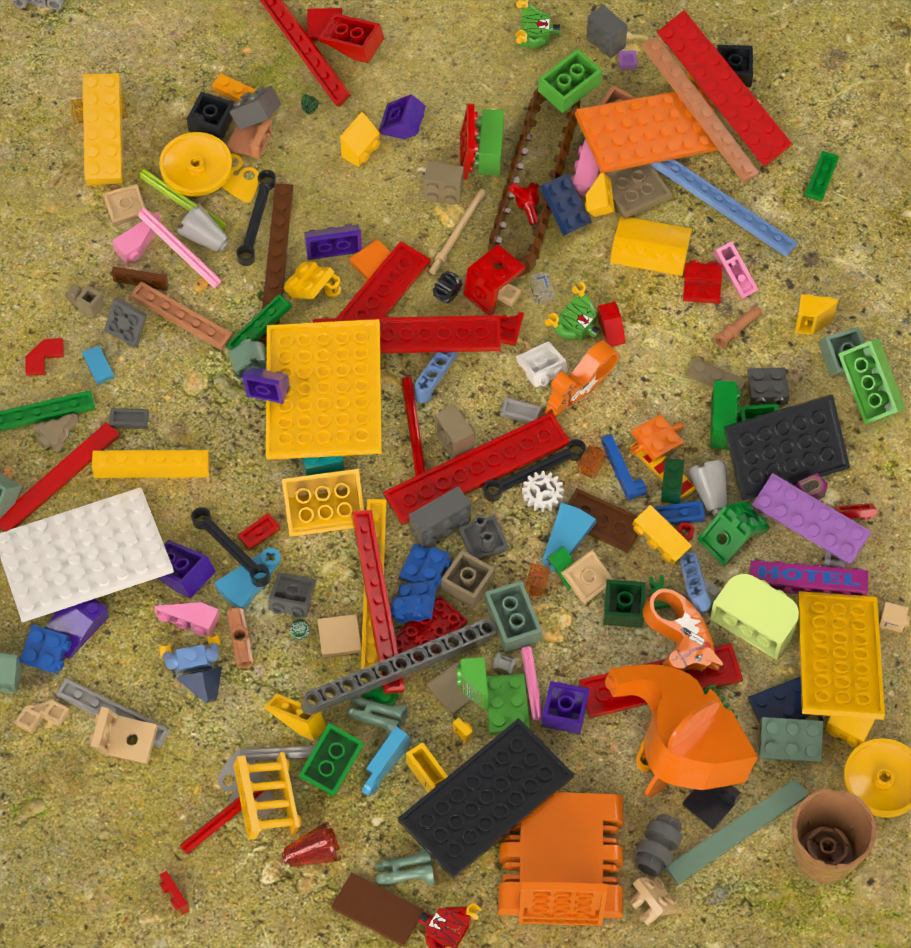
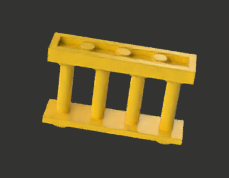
[233,752,301,840]

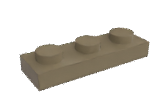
[686,358,746,391]

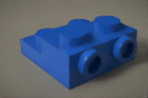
[399,544,452,587]
[390,581,437,623]
[20,624,71,675]

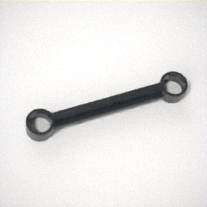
[236,170,276,266]
[483,439,586,502]
[191,507,271,587]

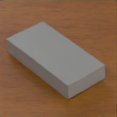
[500,397,542,423]

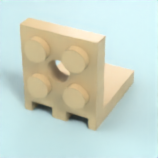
[90,707,158,765]

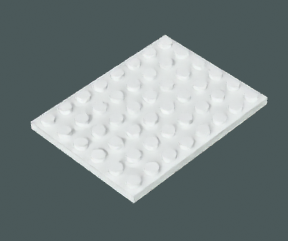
[0,487,174,622]

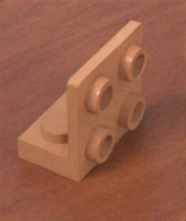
[226,118,273,159]

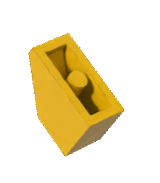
[585,173,615,217]

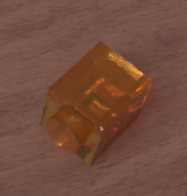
[577,445,606,479]
[526,563,550,597]

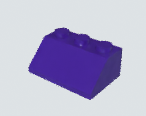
[304,224,362,260]

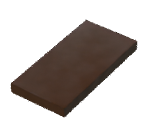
[567,488,638,553]
[331,872,424,947]

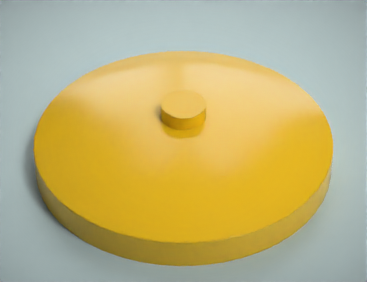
[159,132,232,197]
[843,738,911,818]

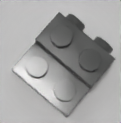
[747,367,789,406]
[268,572,316,618]

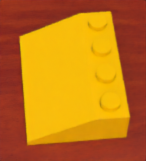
[610,216,692,276]
[282,469,364,537]

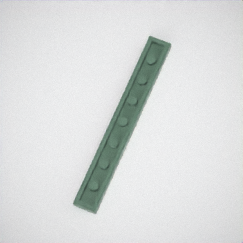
[666,779,808,885]

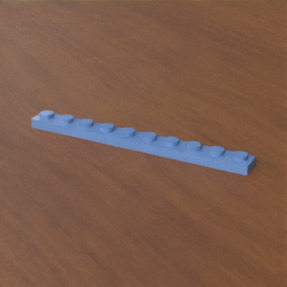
[650,159,798,257]

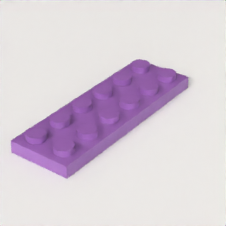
[752,473,872,565]

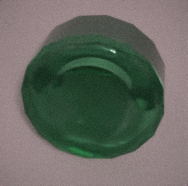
[301,94,319,114]
[290,619,310,640]

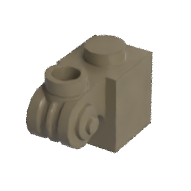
[64,285,104,319]

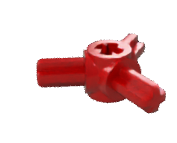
[509,182,539,225]

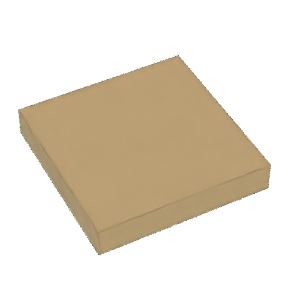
[103,184,146,226]
[561,549,613,604]
[317,614,361,658]

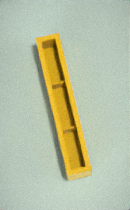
[92,450,210,478]
[405,743,448,793]

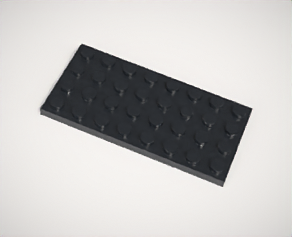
[398,718,574,879]

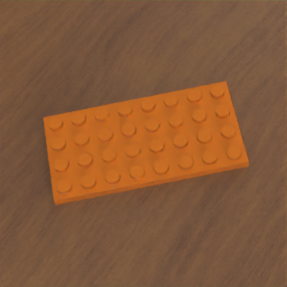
[574,87,719,173]

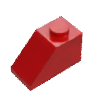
[597,301,626,347]

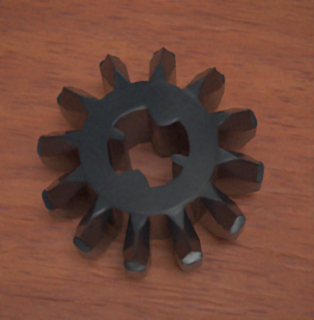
[433,271,463,304]

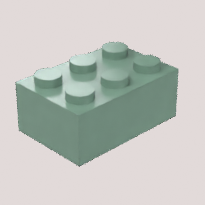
[484,580,543,653]
[758,717,823,763]

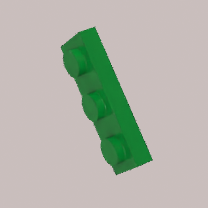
[805,151,839,202]

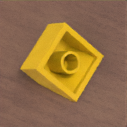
[340,112,380,167]
[825,716,875,747]

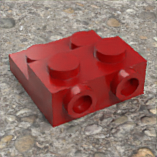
[683,260,722,304]

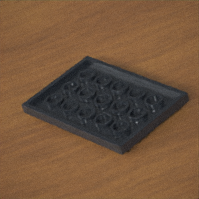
[724,394,850,501]

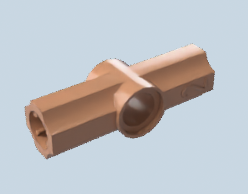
[226,607,254,668]

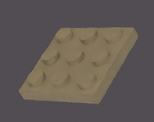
[605,164,672,219]

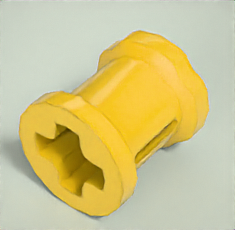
[325,274,341,298]

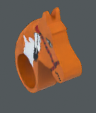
[544,341,619,418]
[643,589,723,672]

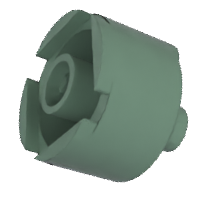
[228,339,267,381]

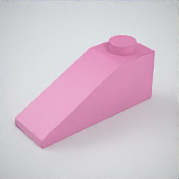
[113,212,161,265]
[712,241,758,299]

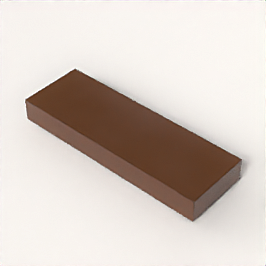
[112,266,169,290]

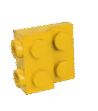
[283,262,334,299]

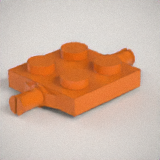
[630,414,684,462]

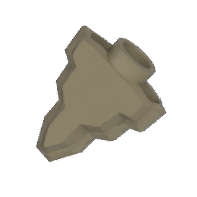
[33,413,78,453]

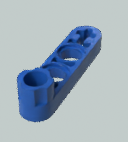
[601,434,647,501]

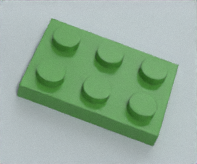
[486,674,530,735]

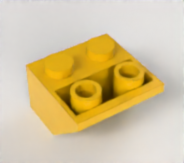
[795,294,838,335]

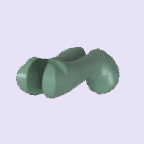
[347,697,408,737]
[375,848,435,885]

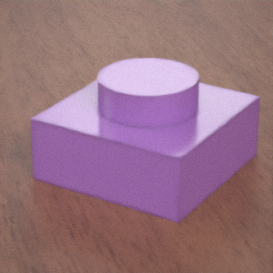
[618,50,638,70]

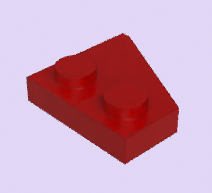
[500,312,524,346]

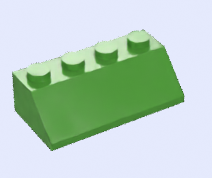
[838,339,906,424]

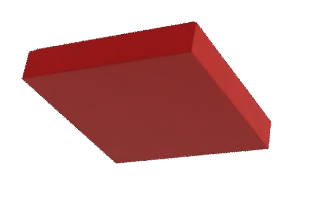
[307,8,342,41]

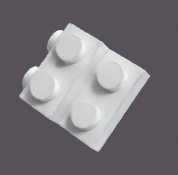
[516,341,568,387]

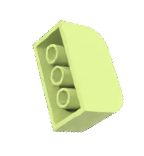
[710,574,799,660]

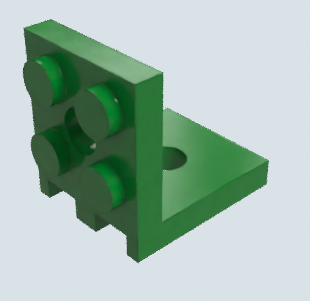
[697,501,771,566]

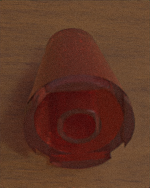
[282,821,341,867]

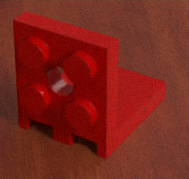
[463,244,525,315]

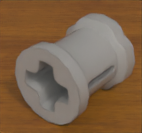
[493,652,517,675]

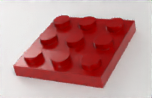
[460,104,478,180]

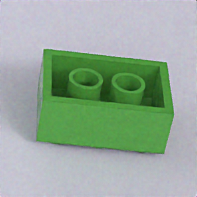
[538,49,603,113]
[475,109,504,176]

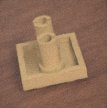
[628,876,680,925]

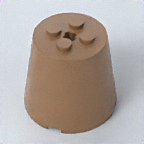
[792,789,876,883]

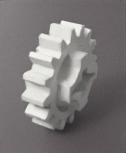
[522,471,564,512]

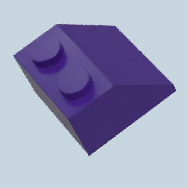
[379,94,426,139]
[242,368,290,404]
[541,681,590,735]

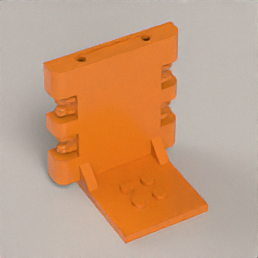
[498,792,623,926]

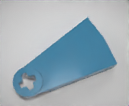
[542,502,597,572]
[214,548,281,610]
[362,726,412,797]

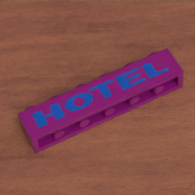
[749,559,868,596]

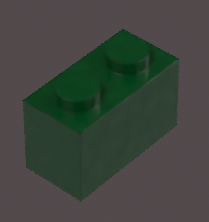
[661,458,684,504]

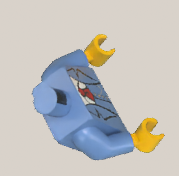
[159,633,221,675]

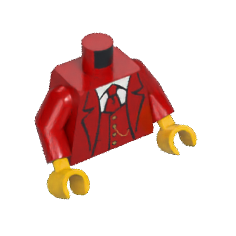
[418,903,481,948]

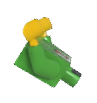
[515,0,560,49]
[545,282,601,341]

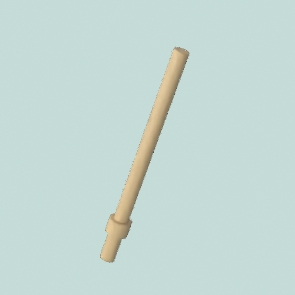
[429,189,486,274]

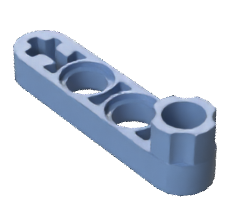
[415,352,458,404]
[680,552,712,612]

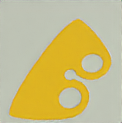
[222,154,259,203]

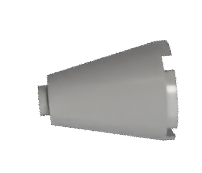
[177,204,229,252]
[688,460,727,516]

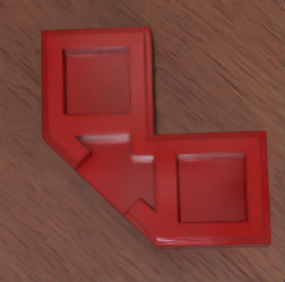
[25,338,64,376]

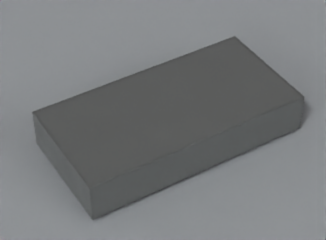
[109,408,149,429]

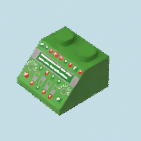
[457,657,488,710]

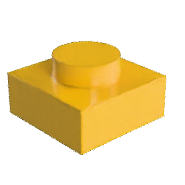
[453,718,473,744]

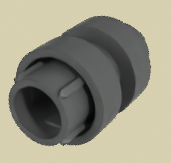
[635,814,683,876]

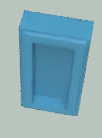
[82,346,114,385]

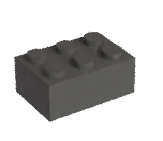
[409,486,471,547]

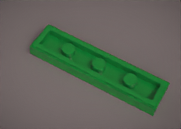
[226,294,293,350]

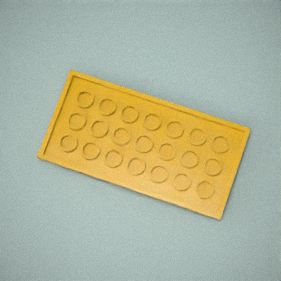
[798,591,885,720]

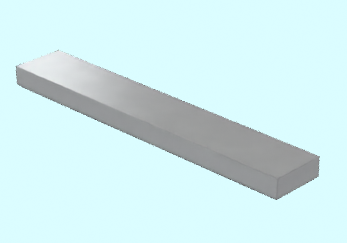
[56,678,170,748]

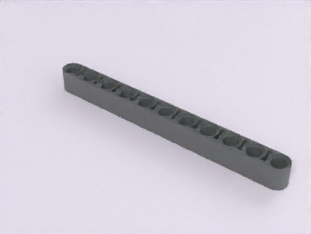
[301,619,497,715]

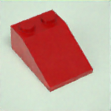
[318,13,385,63]

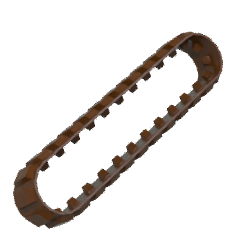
[488,88,581,278]

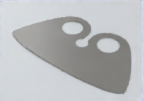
[218,748,276,815]

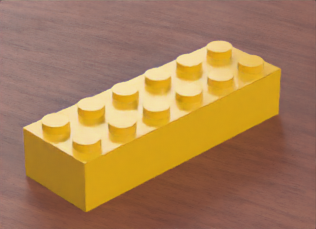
[83,73,124,185]

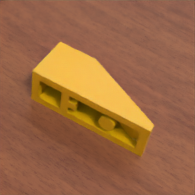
[264,694,326,741]

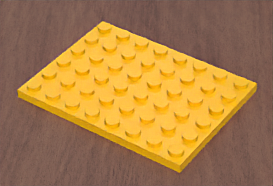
[266,319,382,460]

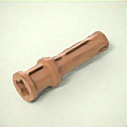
[713,305,762,348]

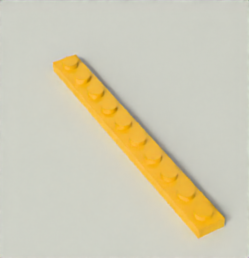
[361,499,386,680]

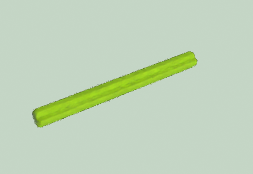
[139,169,226,231]

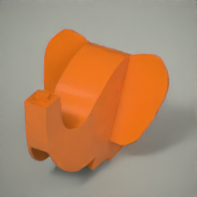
[605,664,758,798]

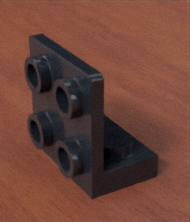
[682,785,741,829]

